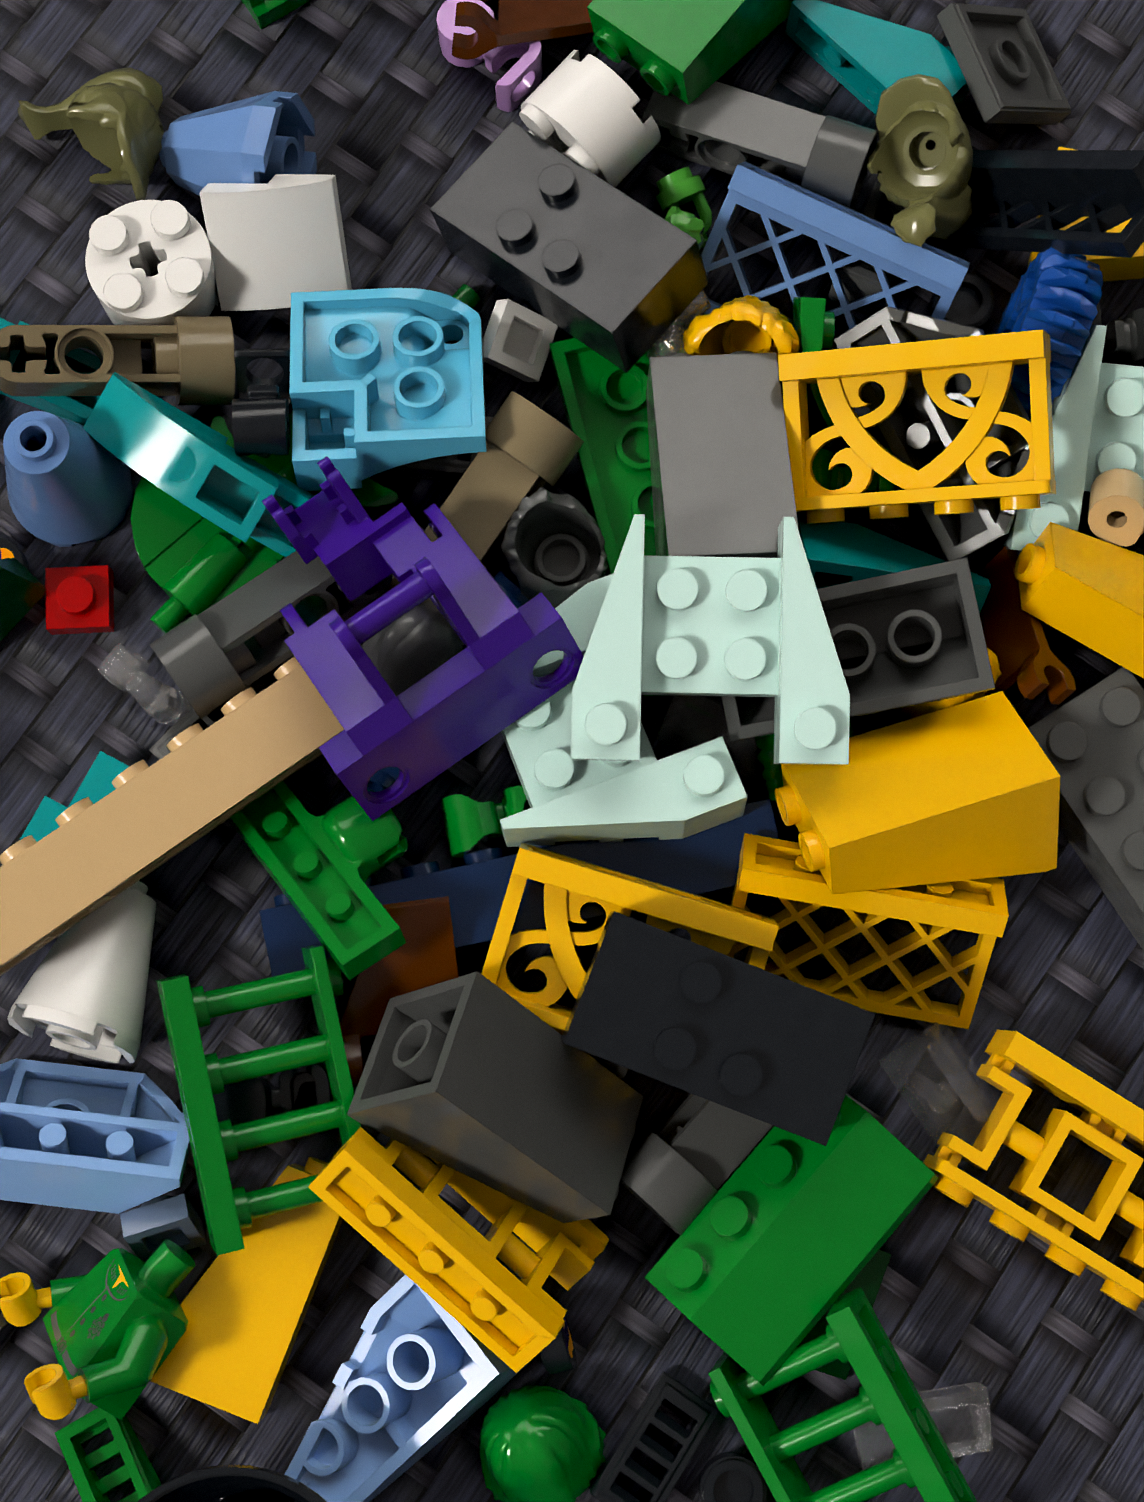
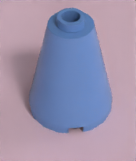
[3,411,133,547]

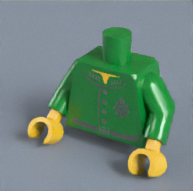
[0,1239,196,1420]

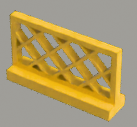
[727,833,1009,1029]

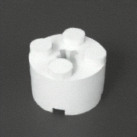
[519,50,661,187]
[85,200,220,325]

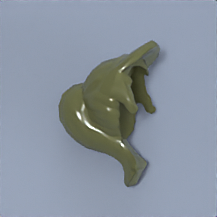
[18,68,164,201]
[866,74,973,247]

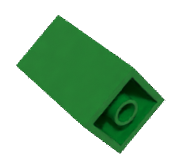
[587,0,794,105]

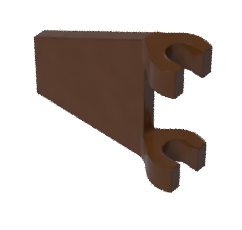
[452,0,593,60]
[977,546,1076,705]
[339,896,459,1087]

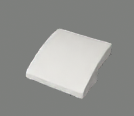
[199,174,352,311]

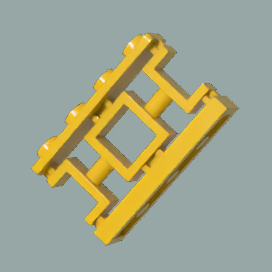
[923,1029,1144,1312]
[308,1127,609,1373]

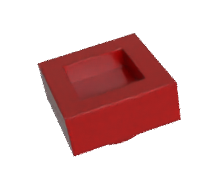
[45,565,114,635]

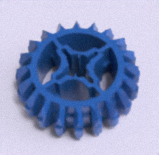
[994,247,1103,419]

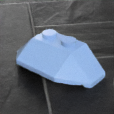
[0,1058,190,1214]

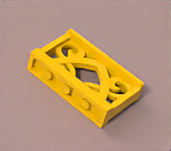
[778,329,1056,524]
[481,842,779,1035]

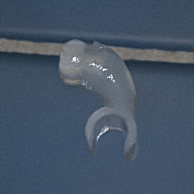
[98,643,192,727]

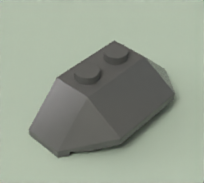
[834,307,1031,561]

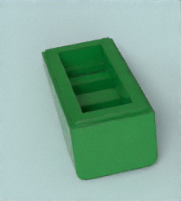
[55,1407,161,1502]

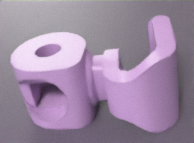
[436,0,543,112]

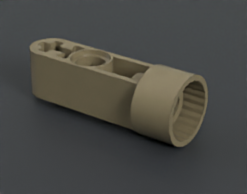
[0,316,235,405]
[387,391,584,592]

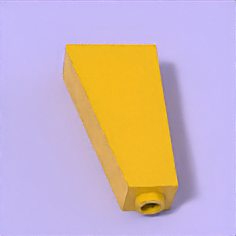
[1014,522,1144,679]
[150,1157,343,1424]

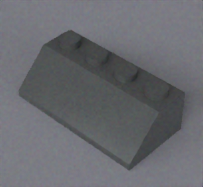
[721,558,995,743]

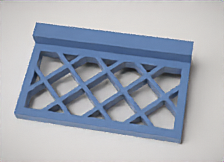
[688,161,970,330]

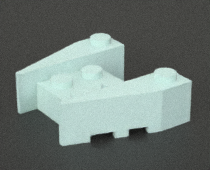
[998,325,1144,551]
[571,514,850,765]
[500,574,747,847]

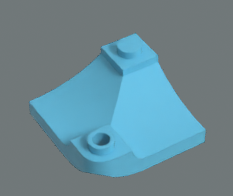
[289,288,487,491]

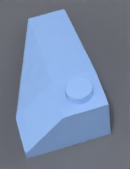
[284,1274,529,1502]

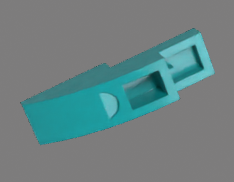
[83,372,314,557]

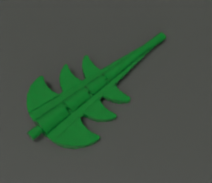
[130,284,480,633]

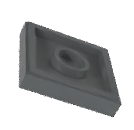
[937,2,1072,125]

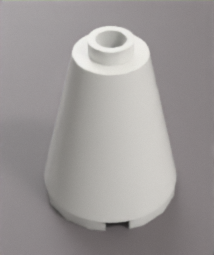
[7,881,156,1063]

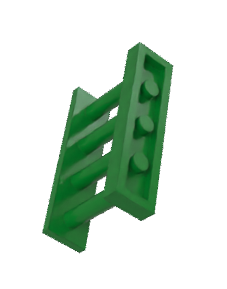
[156,945,361,1256]
[708,1287,977,1502]

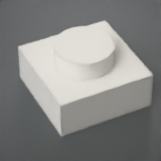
[483,299,558,382]

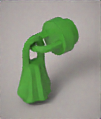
[656,167,712,249]

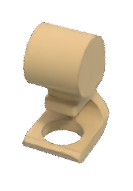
[1088,468,1144,547]

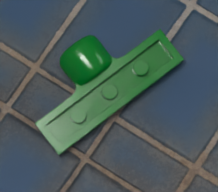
[228,781,408,980]

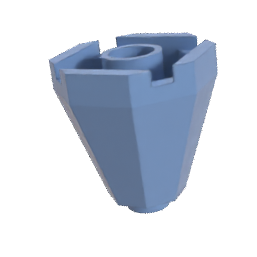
[159,91,317,196]

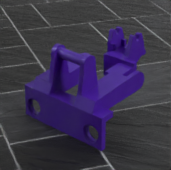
[262,456,584,821]

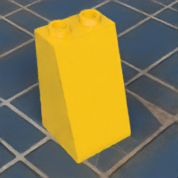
[775,691,1061,894]

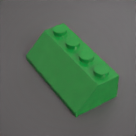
[644,1094,939,1386]

